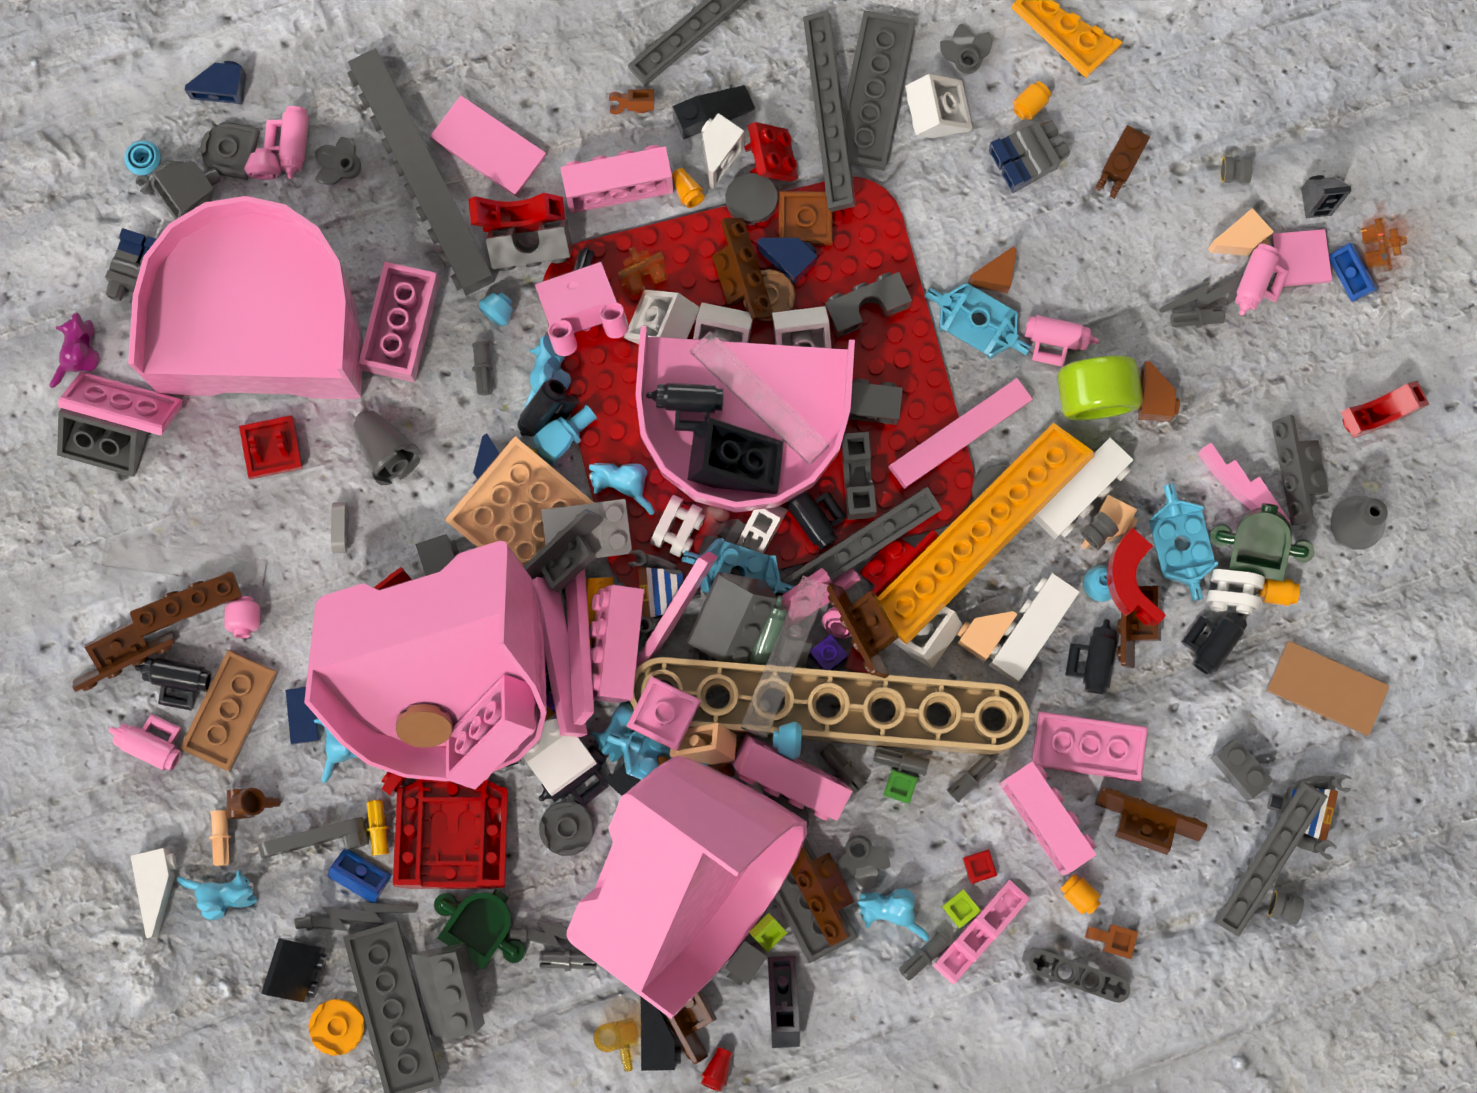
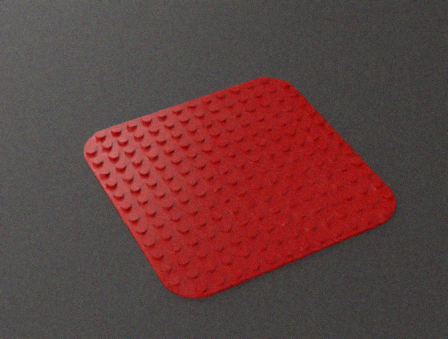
[543,177,974,589]

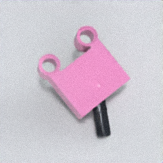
[535,248,629,356]

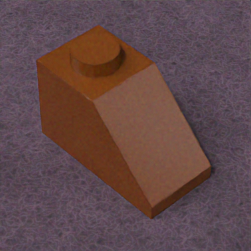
[1138,361,1180,422]

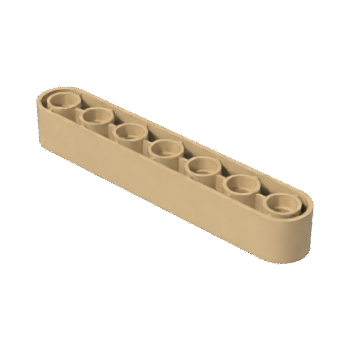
[630,657,1029,755]

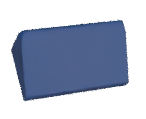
[1329,243,1379,302]
[328,848,392,903]

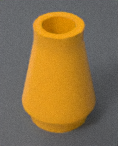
[672,168,705,208]

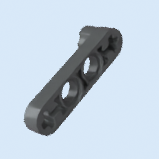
[258,817,369,858]
[1022,948,1131,1003]

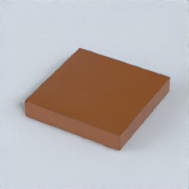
[779,191,832,246]

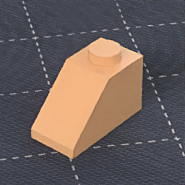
[1208,208,1274,256]
[1080,495,1138,549]
[957,611,1017,662]
[670,723,737,764]

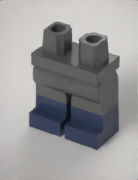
[988,120,1070,194]
[105,228,157,305]

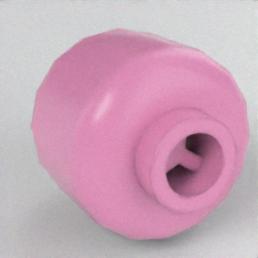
[224,596,261,638]

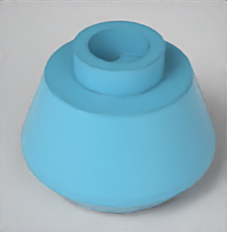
[124,140,161,175]
[478,292,513,327]
[1083,565,1112,602]
[773,721,802,760]

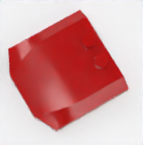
[393,779,508,889]

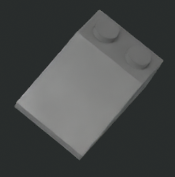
[541,499,632,558]

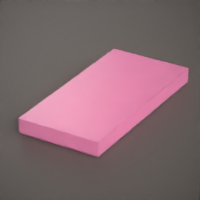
[430,95,547,197]
[58,372,183,436]
[1032,711,1148,782]

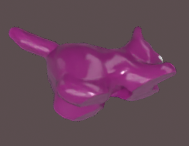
[49,313,100,388]

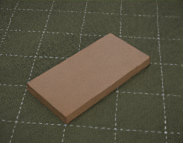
[1266,641,1389,736]
[180,650,278,772]

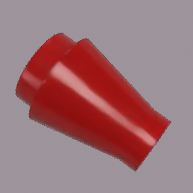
[700,1047,733,1092]

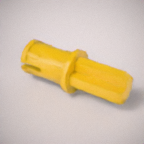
[366,800,389,856]

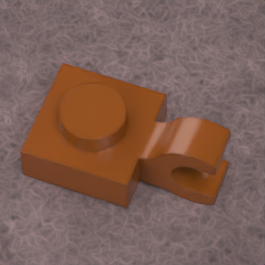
[609,89,655,114]
[1085,924,1138,959]

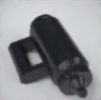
[517,379,579,437]
[646,382,723,432]
[786,491,847,550]
[1181,612,1247,676]
[1065,619,1117,694]
[135,658,212,711]
[539,745,609,807]

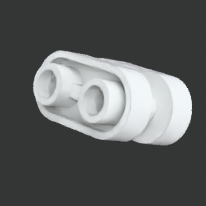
[650,495,706,557]
[1206,569,1265,614]

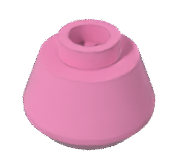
[244,148,281,180]
[822,606,851,639]

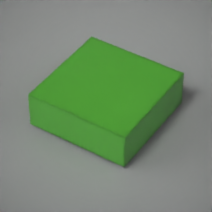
[883,769,918,804]

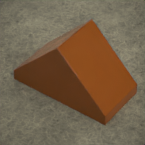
[968,246,1017,293]

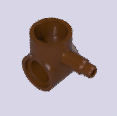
[226,788,281,819]

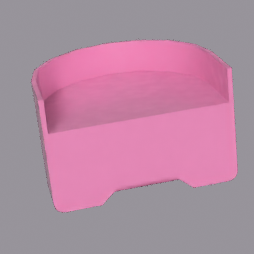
[128,196,363,399]
[636,326,855,512]
[304,541,547,781]
[566,756,807,1019]

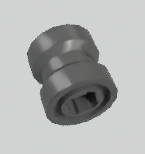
[1221,156,1252,183]
[1080,511,1119,550]
[1268,890,1304,925]

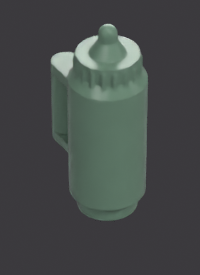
[747,595,787,665]

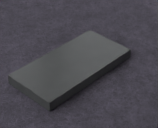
[775,838,859,964]

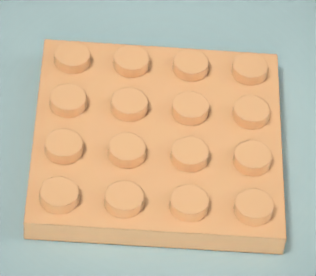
[444,436,594,566]

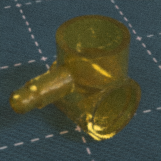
[593,1018,639,1072]

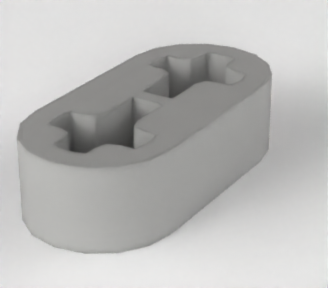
[331,502,349,553]

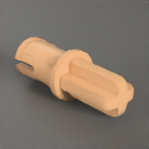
[209,810,232,866]

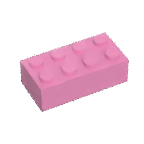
[560,145,673,214]
[358,262,440,383]
[589,585,644,703]
[446,674,536,789]
[731,733,853,821]
[999,761,1096,876]

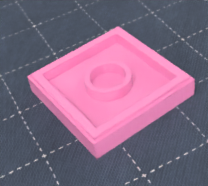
[1271,229,1332,287]
[626,676,701,751]

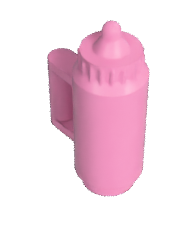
[264,106,309,179]
[1235,244,1289,316]
[1025,315,1099,367]
[109,714,182,771]

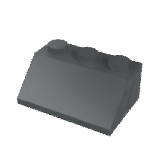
[57,408,148,477]
[687,572,777,664]
[412,943,485,1038]

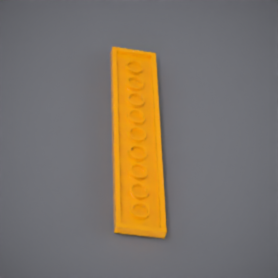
[878,423,1094,644]

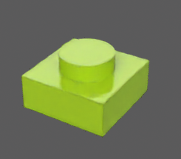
[941,889,981,929]
[749,913,787,952]

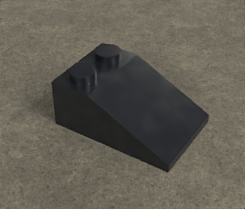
[687,418,784,494]
[261,938,327,1002]

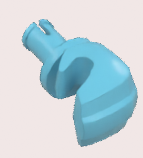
[533,405,597,467]

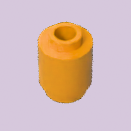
[1013,81,1051,120]
[1257,578,1300,606]
[1060,873,1101,915]

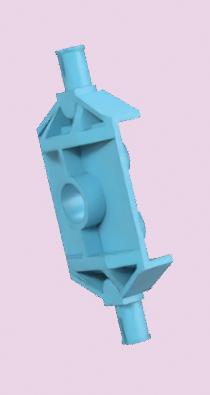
[925,283,1031,360]
[1149,483,1218,601]
[682,538,795,594]
[606,730,708,780]

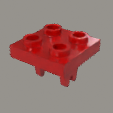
[744,122,799,182]
[239,415,303,480]

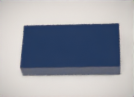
[285,687,319,745]

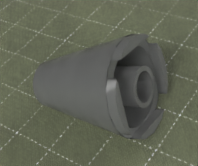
[353,411,421,485]
[1330,496,1388,550]

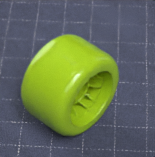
[1057,355,1143,420]

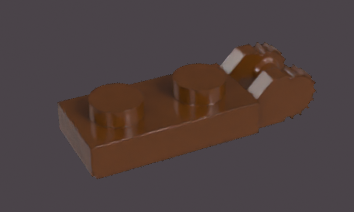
[1095,125,1150,199]

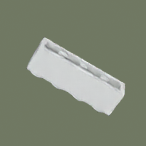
[1033,438,1133,540]
[989,573,1079,684]

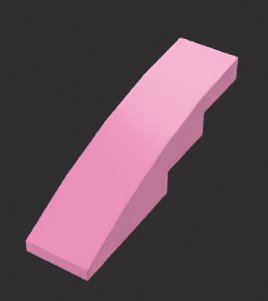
[1197,442,1290,522]
[933,880,1030,985]

